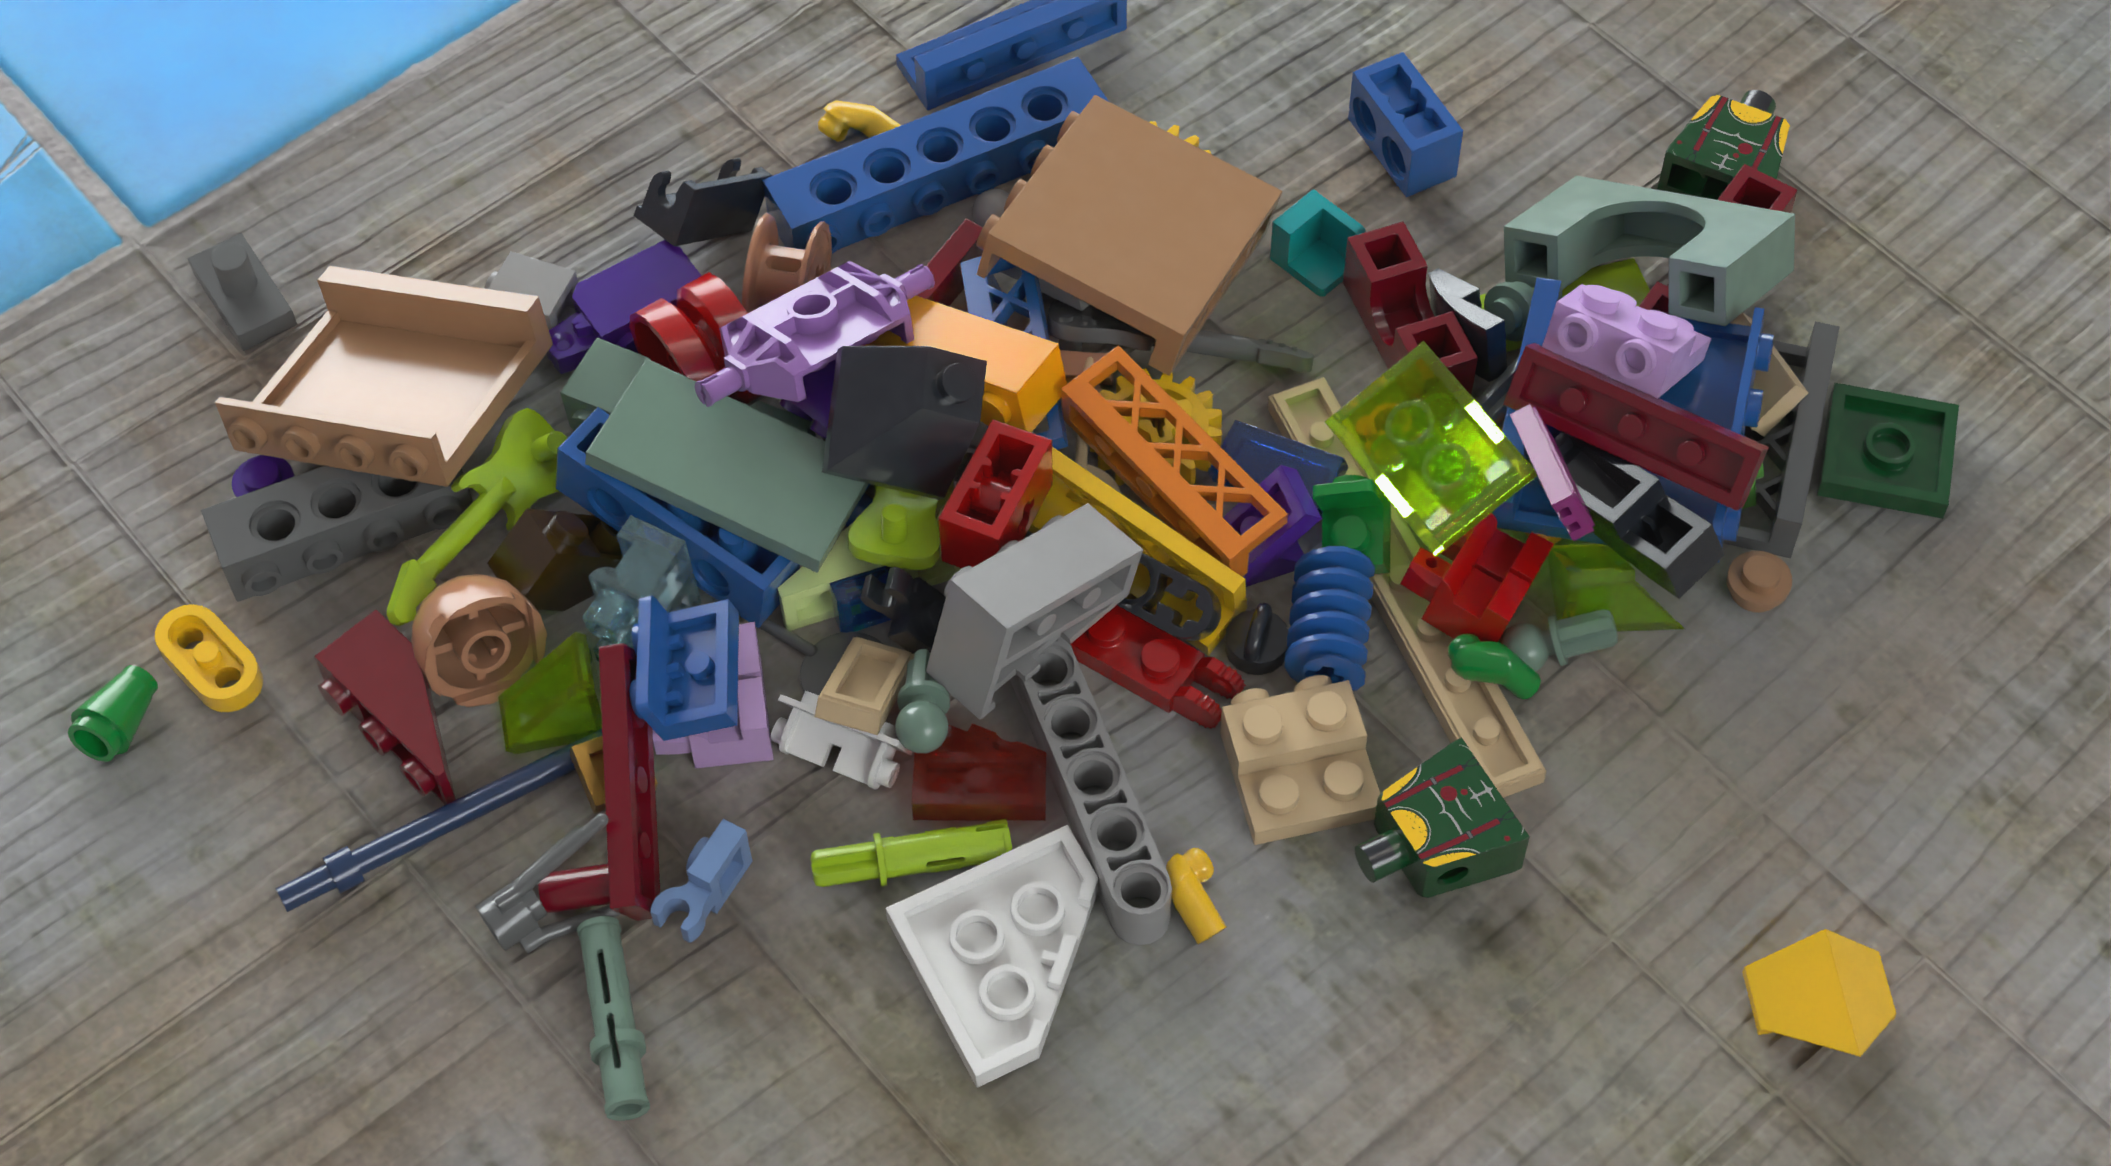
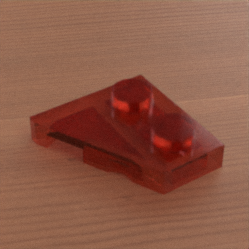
[911,723,1047,821]

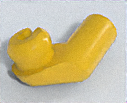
[818,100,901,142]
[1166,848,1227,944]

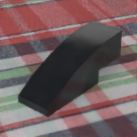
[1526,431,1725,599]

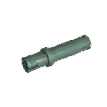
[577,916,650,1121]

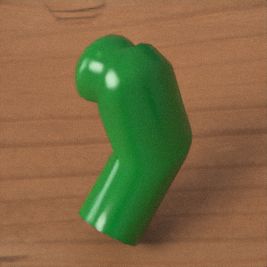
[1448,634,1541,699]

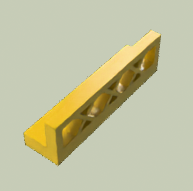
[1029,447,1247,656]

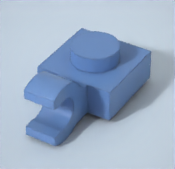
[651,819,753,943]

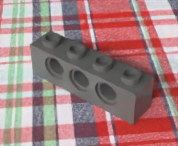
[201,466,473,602]

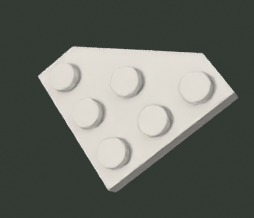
[886,825,1099,1088]

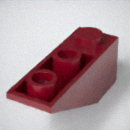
[314,609,456,805]

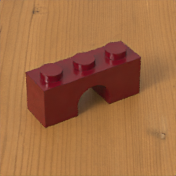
[1343,221,1478,419]

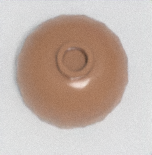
[411,574,547,707]

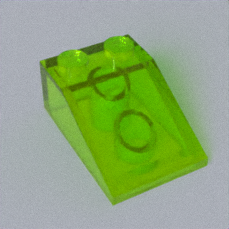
[1325,341,1537,557]

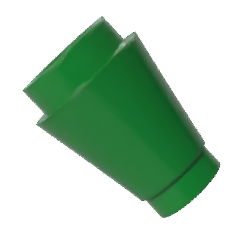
[68,665,158,762]

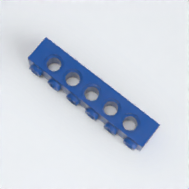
[763,56,1109,254]

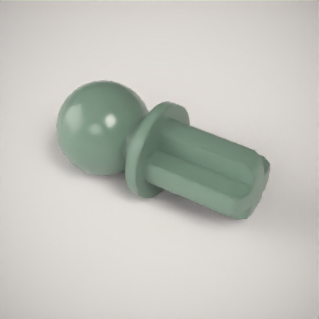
[1499,609,1618,671]
[895,649,950,753]

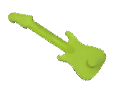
[387,408,567,626]
[848,479,954,570]

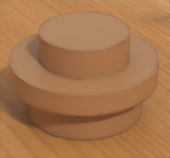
[1726,551,1792,613]

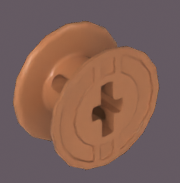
[742,213,832,313]

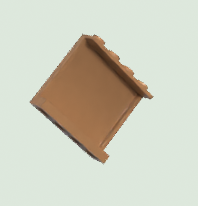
[976,95,1283,376]
[215,266,553,487]

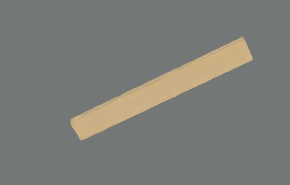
[1268,377,1546,798]

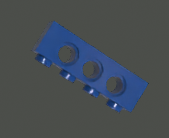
[556,407,800,628]

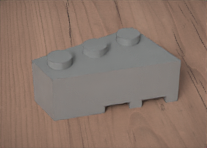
[926,503,1143,720]

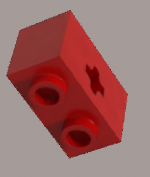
[939,419,1053,568]

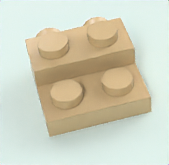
[1220,675,1380,845]

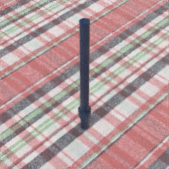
[275,728,603,912]

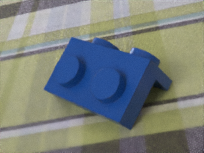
[630,595,739,741]

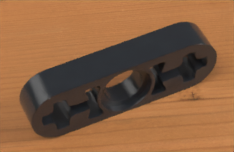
[1117,552,1221,641]

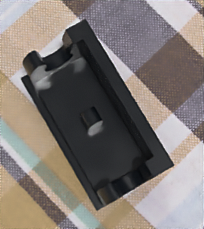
[633,158,773,247]

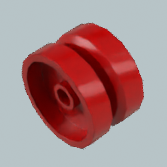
[630,272,762,404]

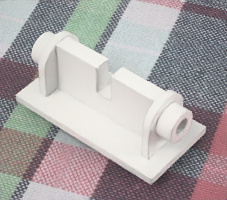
[771,691,913,790]

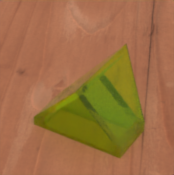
[1548,544,1685,632]
[498,629,602,754]

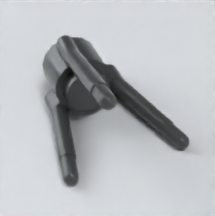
[475,813,620,954]

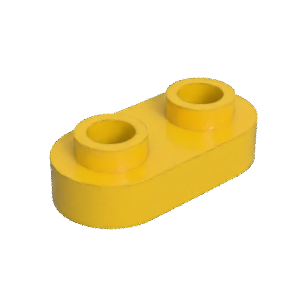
[155,604,263,712]

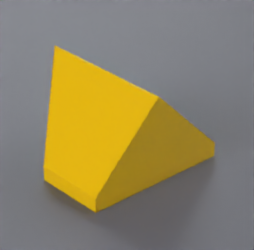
[1742,929,1897,1057]

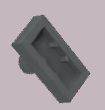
[187,233,297,351]

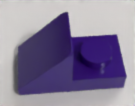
[1223,465,1322,587]

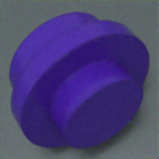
[232,455,295,497]

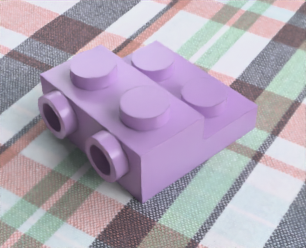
[1542,284,1711,399]

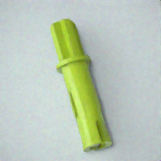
[810,819,1012,887]

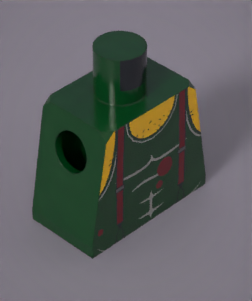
[1657,90,1790,200]
[1355,737,1530,898]

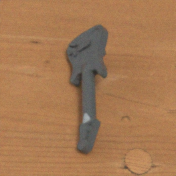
[1047,300,1314,372]

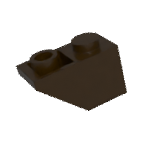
[487,508,649,611]

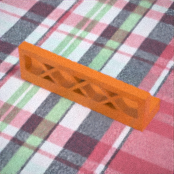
[1061,345,1288,577]

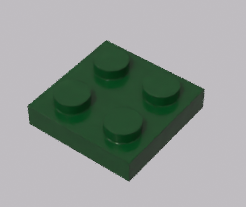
[1817,382,1959,519]

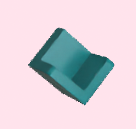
[1270,189,1366,297]

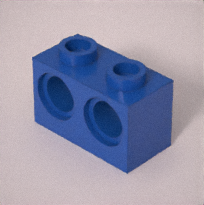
[1348,52,1463,197]

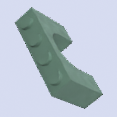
[1504,175,1795,326]

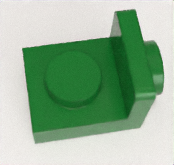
[1313,475,1391,575]

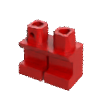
[1400,508,1554,642]

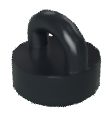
[1225,603,1288,675]

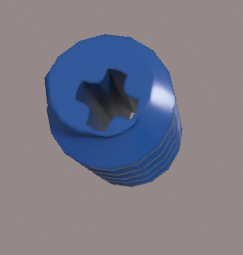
[1284,546,1375,691]

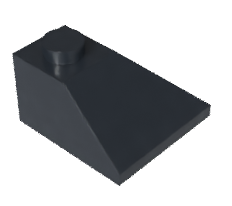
[822,346,987,500]

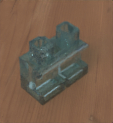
[582,515,702,661]

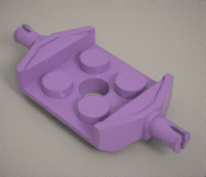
[695,261,935,407]

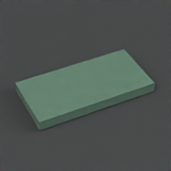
[585,359,869,573]

